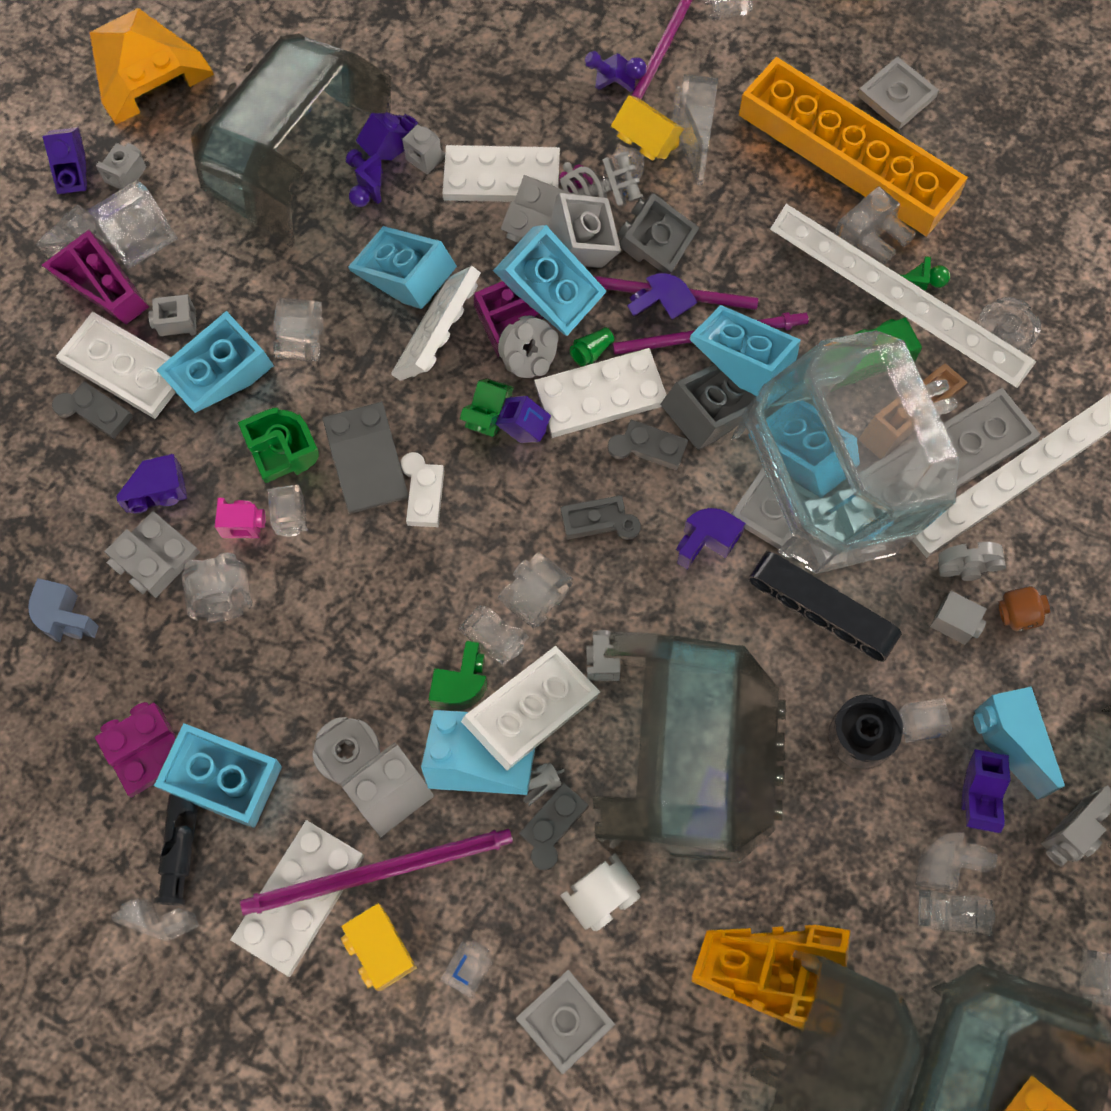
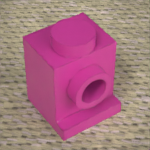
[215,498,266,538]

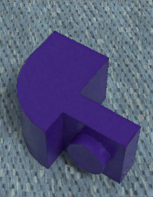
[627,273,698,321]
[676,508,746,570]
[961,749,1011,833]

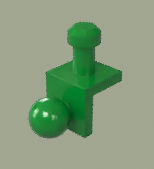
[899,256,950,291]

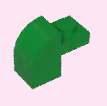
[460,378,514,437]
[428,641,488,711]

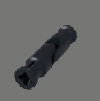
[154,794,198,906]

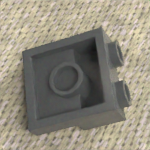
[617,193,699,274]

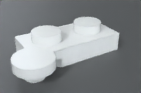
[400,452,444,527]

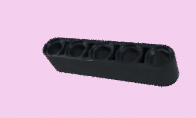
[748,551,902,662]

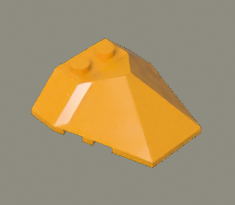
[90,8,214,125]
[692,925,851,1035]

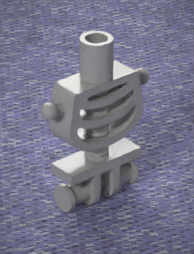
[560,151,643,207]

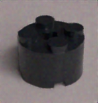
[829,694,903,769]

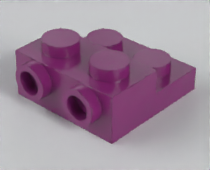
[95,702,177,798]

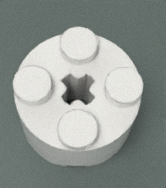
[560,853,641,932]

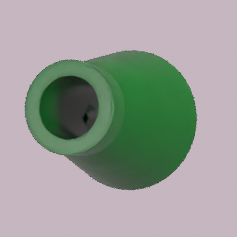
[570,327,615,367]

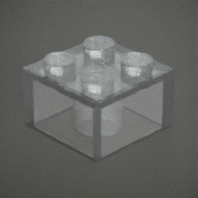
[87,179,178,270]

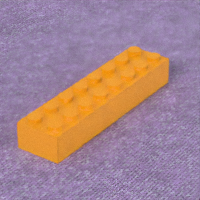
[739,57,968,237]

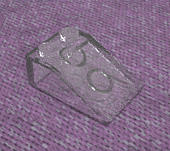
[672,74,718,186]

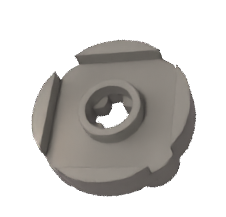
[498,316,559,378]
[938,542,1006,581]
[313,717,380,785]

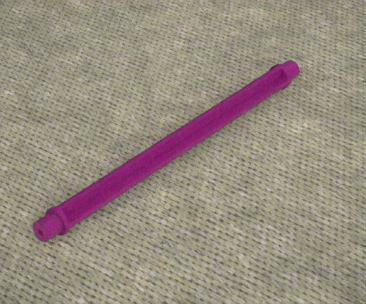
[240,828,513,916]

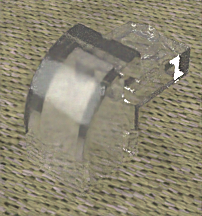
[458,605,529,666]
[915,833,997,892]

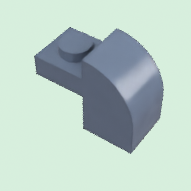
[28,578,99,642]

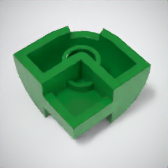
[237,407,319,484]

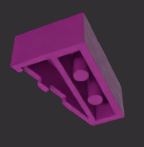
[42,229,149,324]
[474,281,544,357]

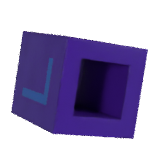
[496,396,551,443]

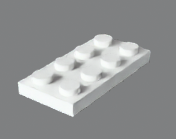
[443,145,560,202]
[391,265,481,381]
[56,312,176,419]
[534,348,667,438]
[461,646,600,771]
[231,820,364,977]

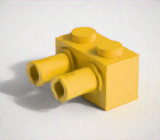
[611,95,684,161]
[341,903,417,991]

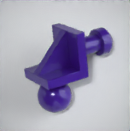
[585,51,647,92]
[345,149,383,207]

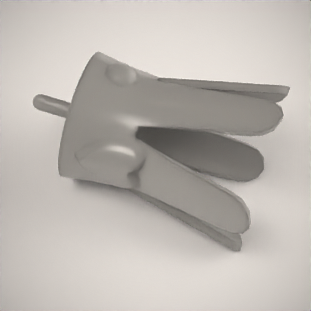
[523,762,565,806]

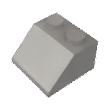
[549,193,621,268]
[340,743,434,838]

